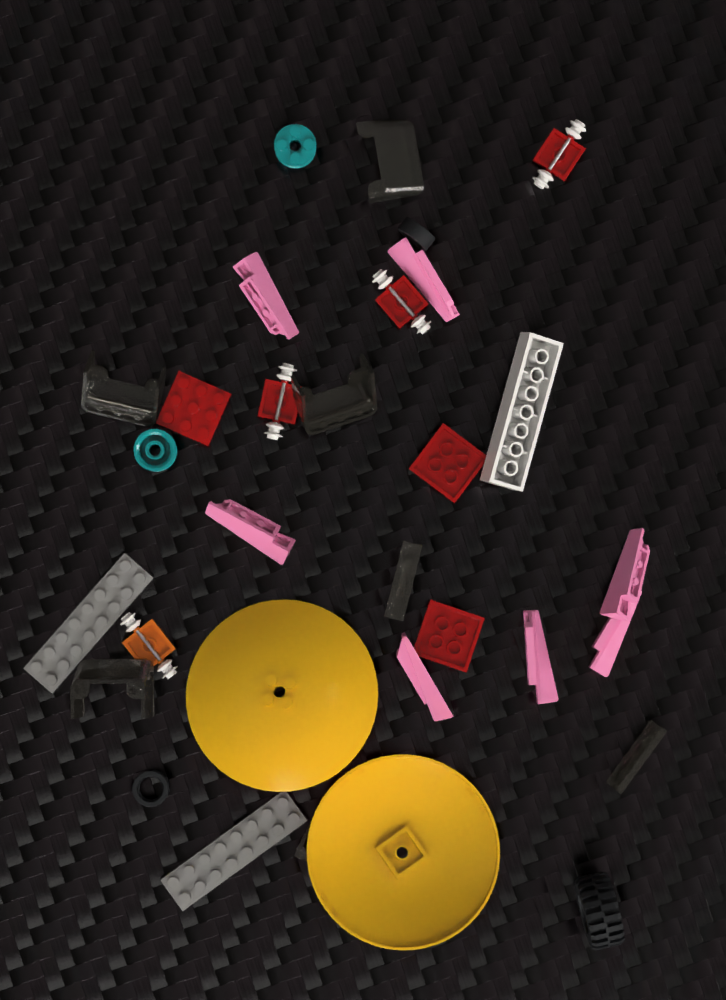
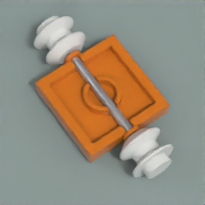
[120,612,178,679]

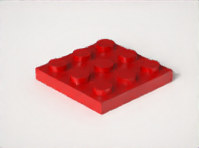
[156,371,232,446]
[409,423,486,503]
[414,599,485,673]

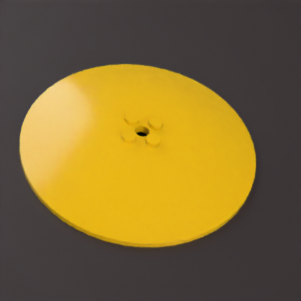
[186,599,378,792]
[306,754,500,950]

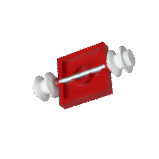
[533,119,586,189]
[372,269,431,335]
[258,363,303,440]

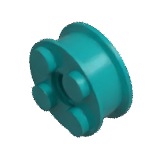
[274,124,316,169]
[133,429,177,472]

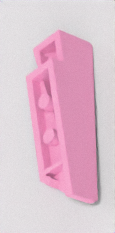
[388,237,460,322]
[233,252,299,339]
[205,499,296,565]
[600,528,650,621]
[588,591,642,677]
[523,610,558,704]
[396,632,454,721]

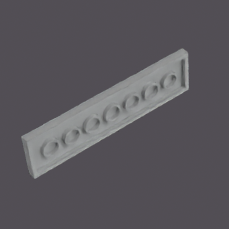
[23,553,154,693]
[160,792,307,911]

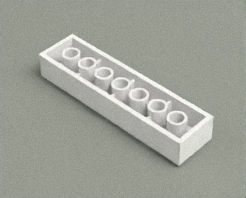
[480,332,564,492]

